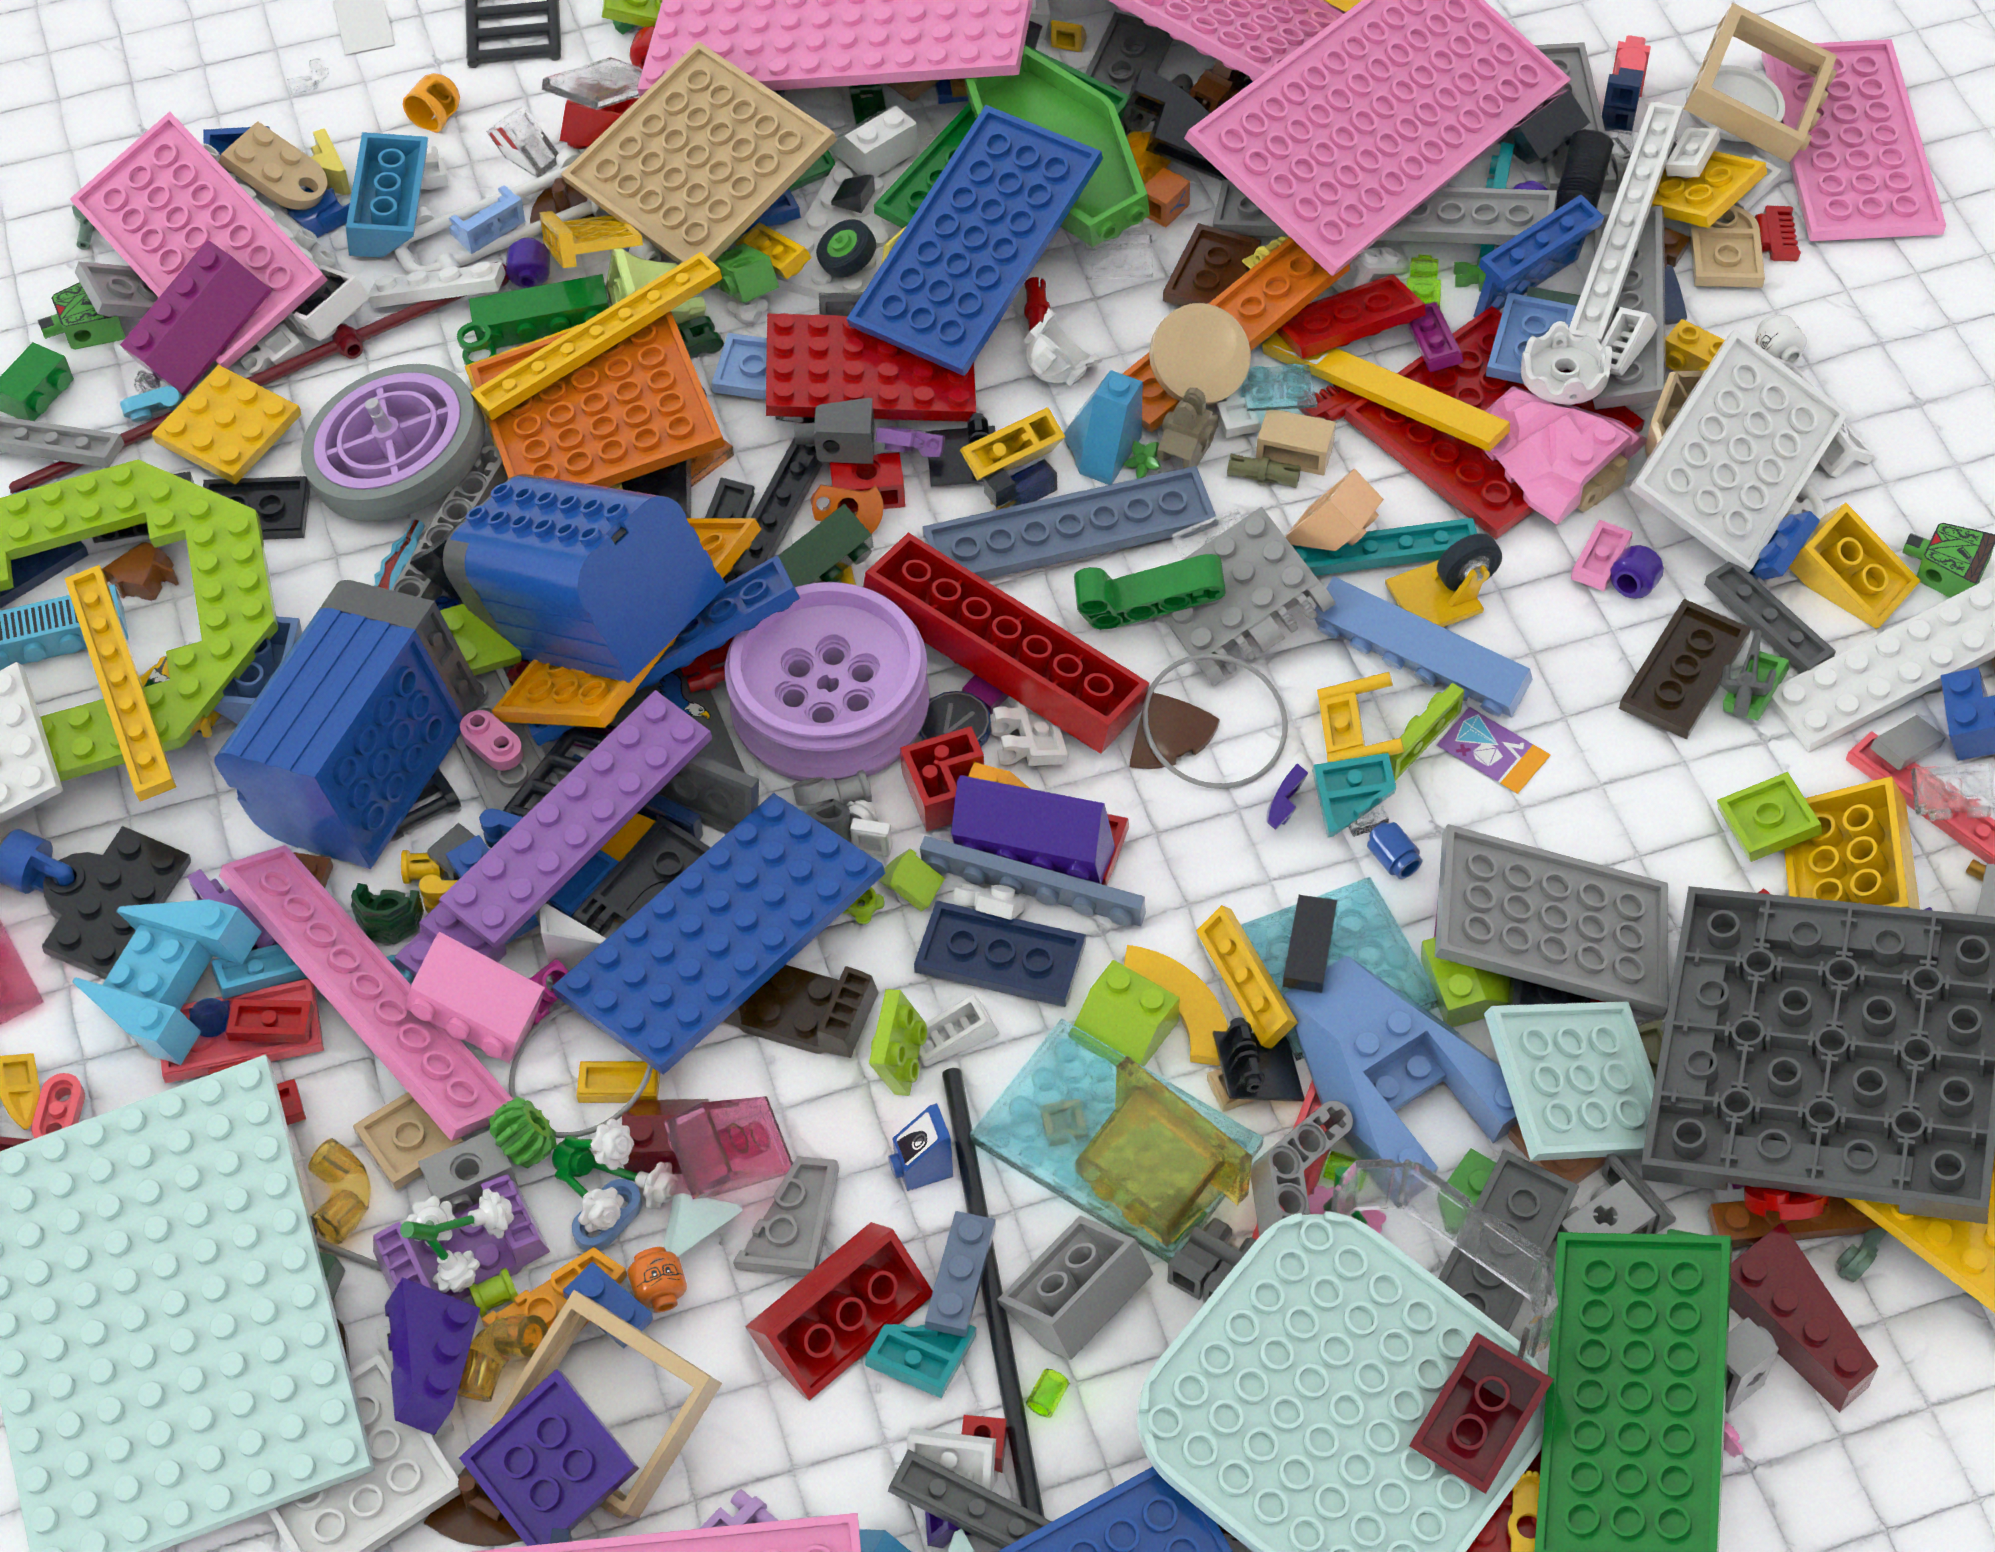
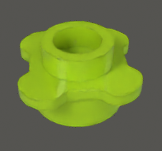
[843,887,885,924]

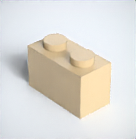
[1256,408,1336,476]

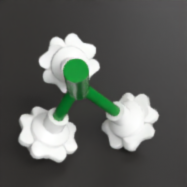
[400,1188,514,1293]

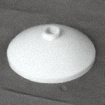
[1686,65,1785,142]

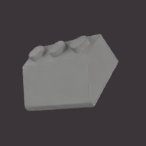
[997,1215,1153,1360]

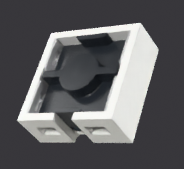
[282,265,370,341]

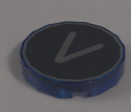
[919,691,991,747]

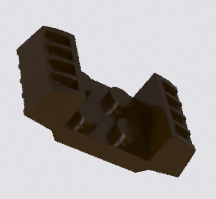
[723,964,879,1058]

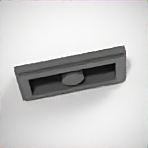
[1602,1153,1677,1234]

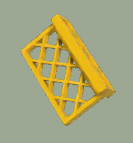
[539,211,643,268]

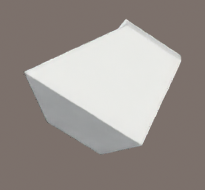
[540,903,606,971]

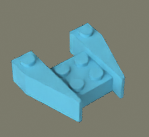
[72,899,262,1065]

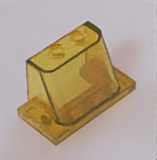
[1075,1056,1253,1247]

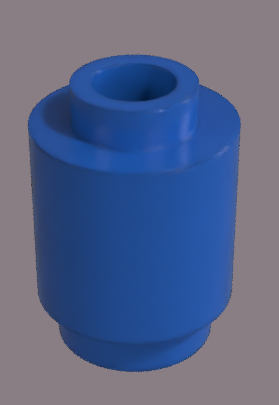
[1367,822,1423,879]

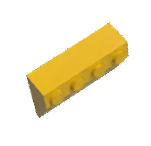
[1784,776,1920,909]

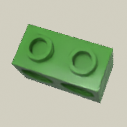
[713,243,779,303]

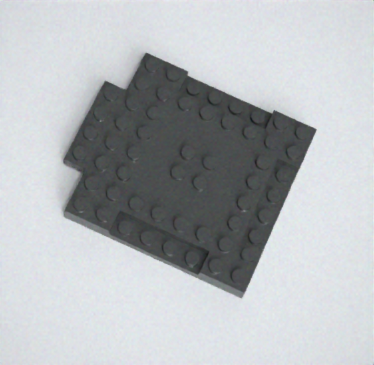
[1641,886,1995,1224]

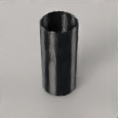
[1555,129,1614,235]

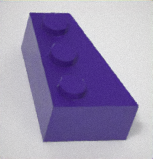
[385,1277,480,1436]

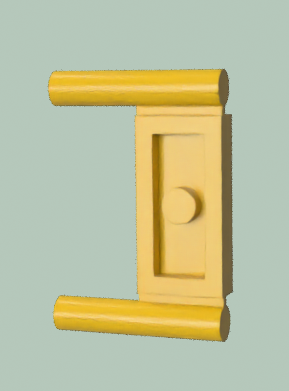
[1317,671,1404,762]

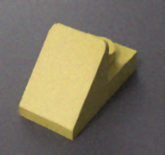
[311,128,351,195]

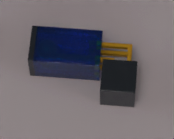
[983,458,1058,510]

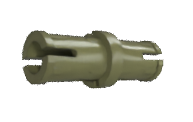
[1227,453,1301,488]

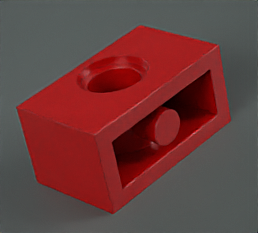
[830,452,906,513]

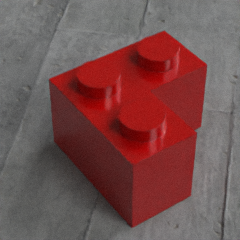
[900,726,984,832]

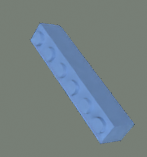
[1314,576,1533,718]

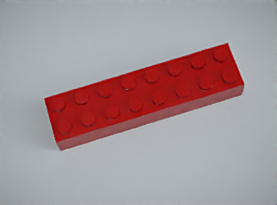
[863,532,1150,754]

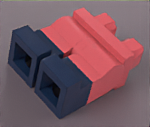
[1602,35,1651,135]

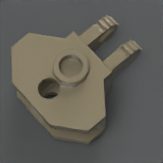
[1157,387,1219,468]

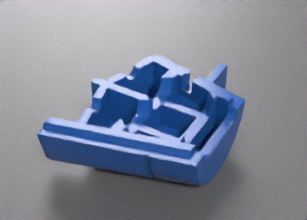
[284,187,350,238]

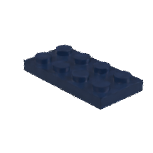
[914,900,1086,1007]

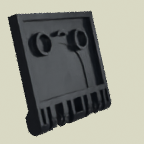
[572,816,711,936]

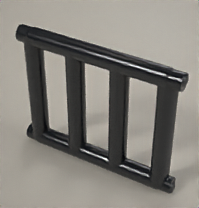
[465,0,562,68]
[503,726,607,817]

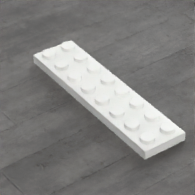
[1769,576,1995,752]

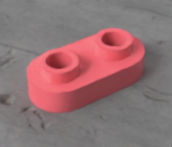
[31,1073,85,1138]

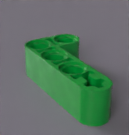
[1073,554,1226,630]

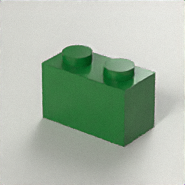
[0,342,74,421]

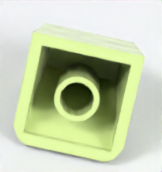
[606,248,706,324]

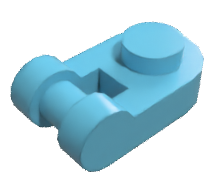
[120,386,186,422]

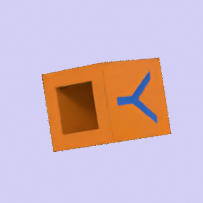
[1145,167,1190,228]

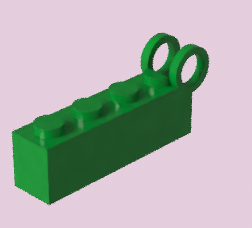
[457,274,610,365]

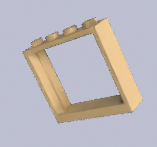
[1683,2,1837,163]
[490,1290,722,1519]

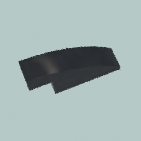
[1126,67,1228,181]

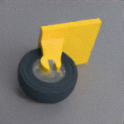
[1385,533,1503,627]

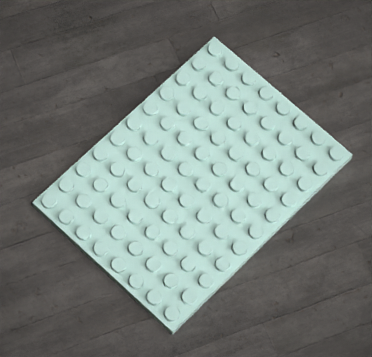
[0,1054,375,1552]

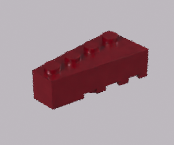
[1730,1222,1879,1413]

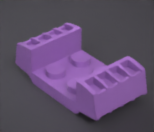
[373,1174,550,1300]

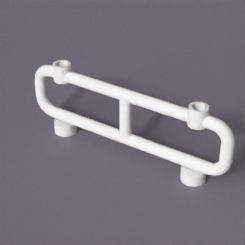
[394,147,610,274]

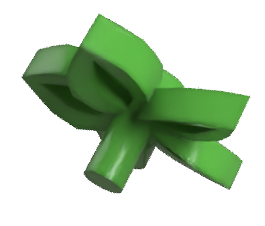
[1123,440,1162,479]

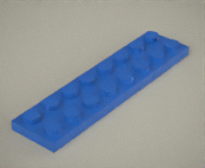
[527,555,800,746]

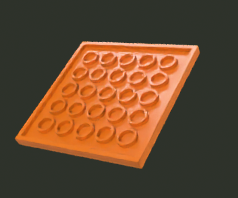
[469,311,725,487]

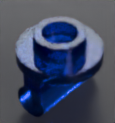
[189,998,231,1037]

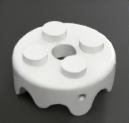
[1521,321,1612,406]

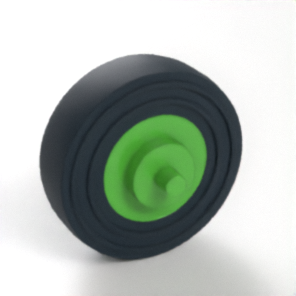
[816,219,876,278]

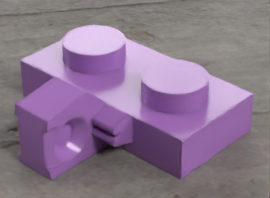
[875,426,945,457]

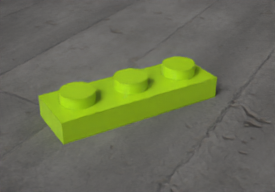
[1389,683,1464,781]

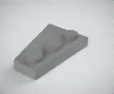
[733,1156,839,1276]

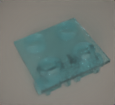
[1241,364,1317,411]

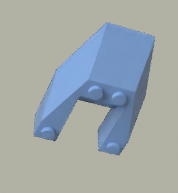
[1283,955,1518,1207]

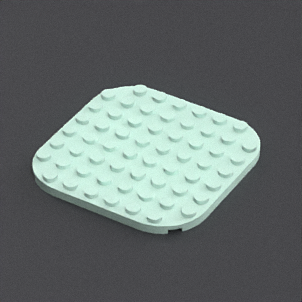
[1137,1211,1546,1552]

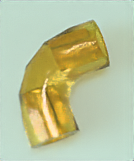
[308,1138,372,1244]
[457,1314,548,1402]

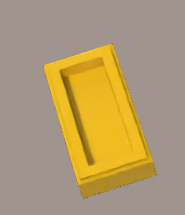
[576,1061,660,1103]

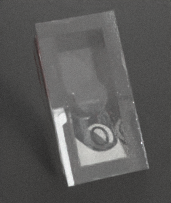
[486,105,559,178]

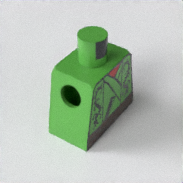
[38,282,126,350]
[1902,523,1995,598]

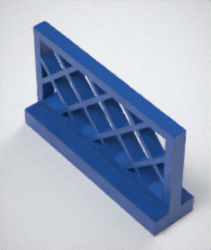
[1473,195,1604,318]

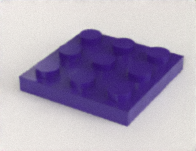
[459,1369,640,1546]

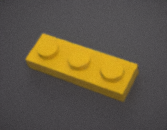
[735,222,812,279]

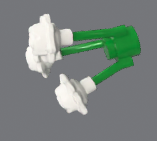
[552,1119,679,1232]

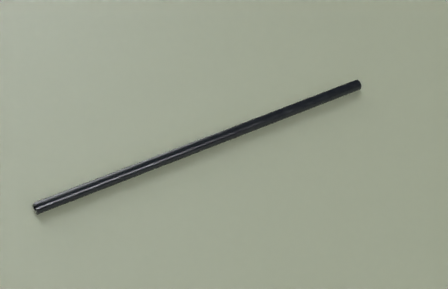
[942,1068,1045,1518]

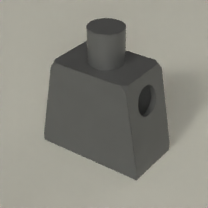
[794,398,875,464]

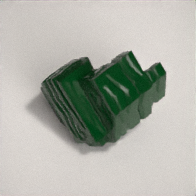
[351,883,424,945]

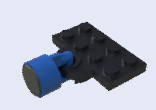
[0,826,191,979]

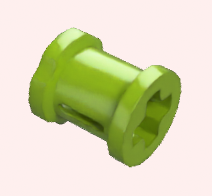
[468,1267,518,1318]

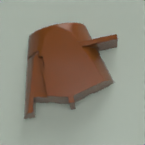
[102,542,179,601]

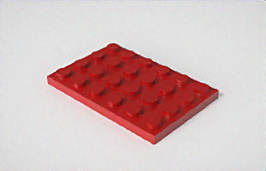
[766,313,976,422]

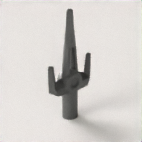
[1720,629,1776,718]

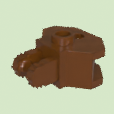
[1189,60,1247,113]

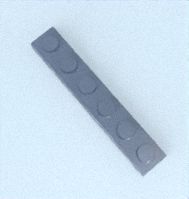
[919,836,1146,927]

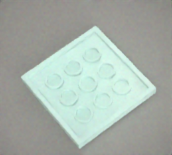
[1484,1002,1655,1161]

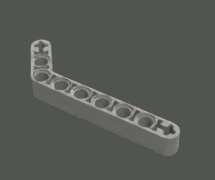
[391,446,508,603]
[1250,1101,1353,1237]

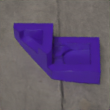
[1266,763,1308,830]

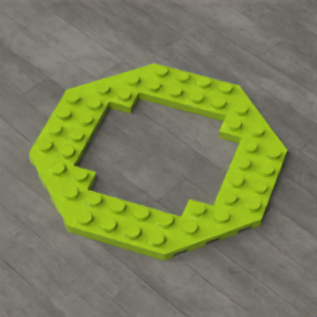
[0,459,278,782]

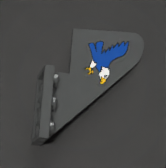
[609,668,759,833]

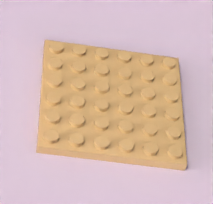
[561,41,837,264]

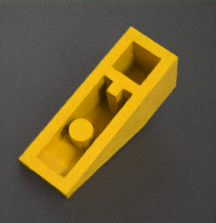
[960,407,1065,481]

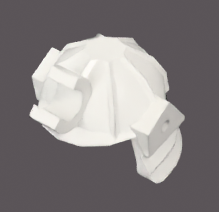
[1023,307,1102,386]

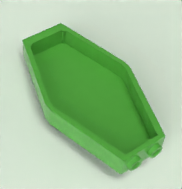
[964,45,1150,247]

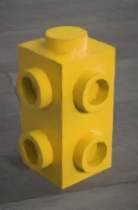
[1665,319,1725,371]

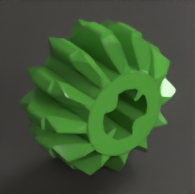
[489,1097,557,1169]

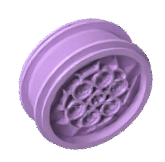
[725,582,930,781]

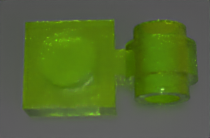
[1406,254,1441,308]

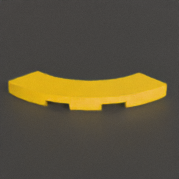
[1124,945,1228,1066]

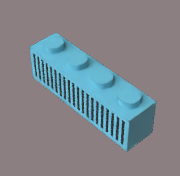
[0,584,129,670]

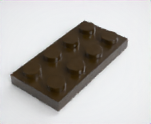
[1619,599,1751,739]

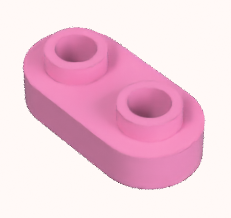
[460,710,523,771]

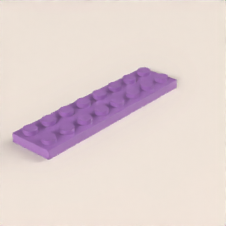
[439,690,712,950]

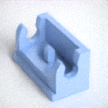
[449,185,526,254]

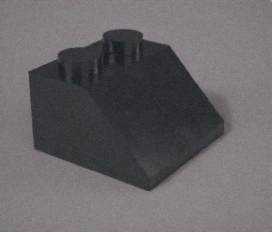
[1498,89,1591,165]

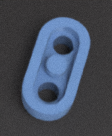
[572,1179,642,1251]

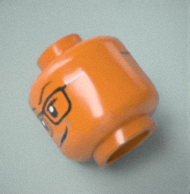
[627,1247,687,1313]

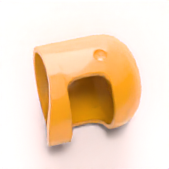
[402,73,460,133]

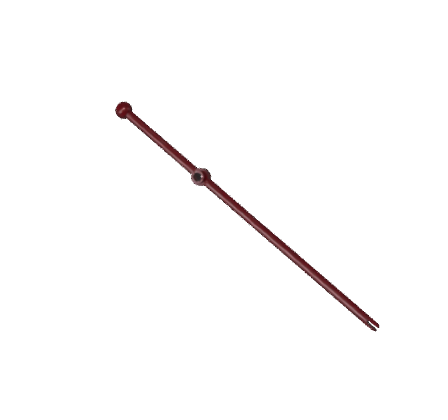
[8,261,509,494]

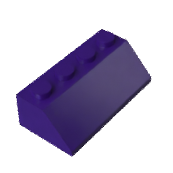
[951,775,1115,884]

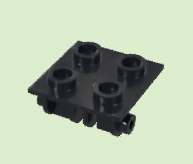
[925,413,996,487]
[1212,1017,1305,1102]

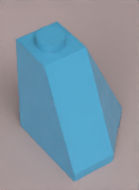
[1064,370,1143,485]

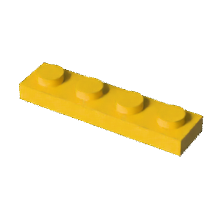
[1196,905,1298,1049]

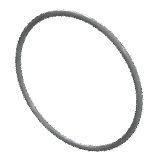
[1142,654,1288,789]
[509,1004,653,1138]

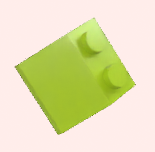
[1421,937,1511,1028]
[1069,960,1180,1079]

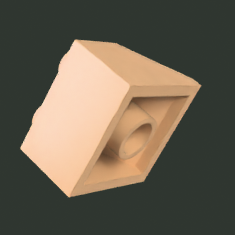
[1285,468,1384,551]

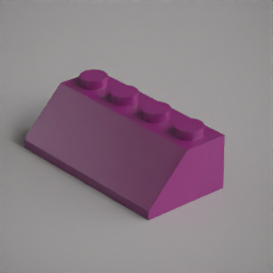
[120,239,272,396]

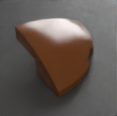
[1130,692,1220,769]

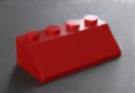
[745,1222,933,1401]

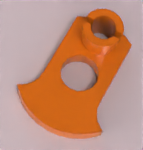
[811,484,884,534]

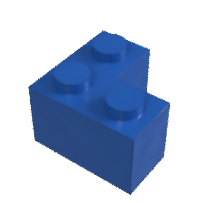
[1940,667,1995,761]

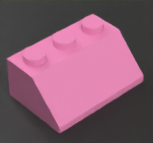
[405,932,545,1064]

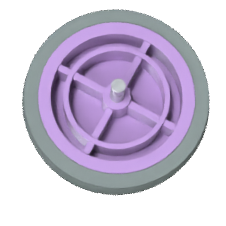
[301,364,485,521]

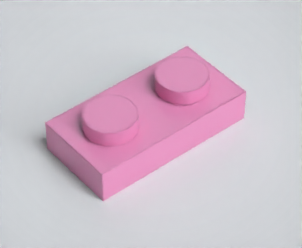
[1570,520,1633,591]

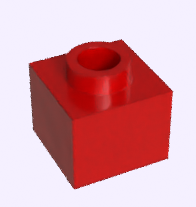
[961,1415,1007,1473]

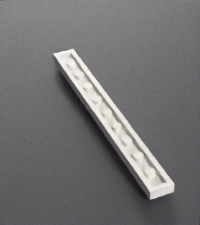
[1569,101,1683,344]

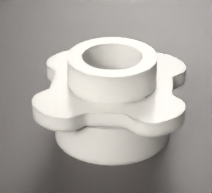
[727,298,768,324]

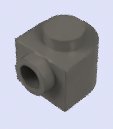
[805,800,852,842]

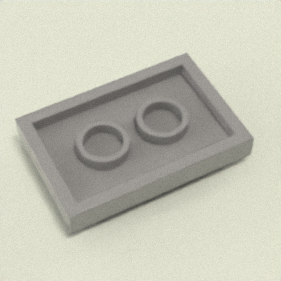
[74,261,158,319]

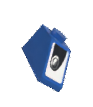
[888,1103,953,1191]

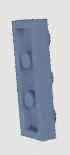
[925,1211,996,1337]

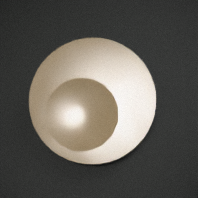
[1149,303,1251,406]

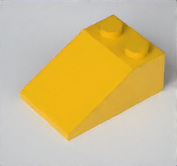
[1789,502,1921,629]

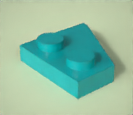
[1312,753,1397,838]
[865,1324,977,1399]

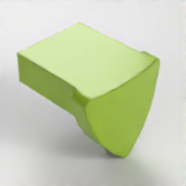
[879,848,945,912]

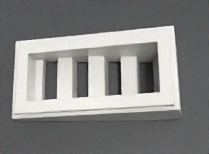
[1601,307,1658,376]
[919,993,999,1067]

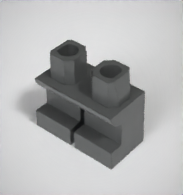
[1167,1217,1256,1303]

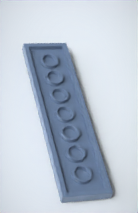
[922,466,1217,579]

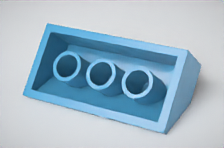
[346,132,429,258]

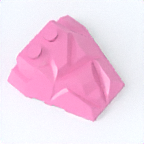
[1483,386,1647,525]

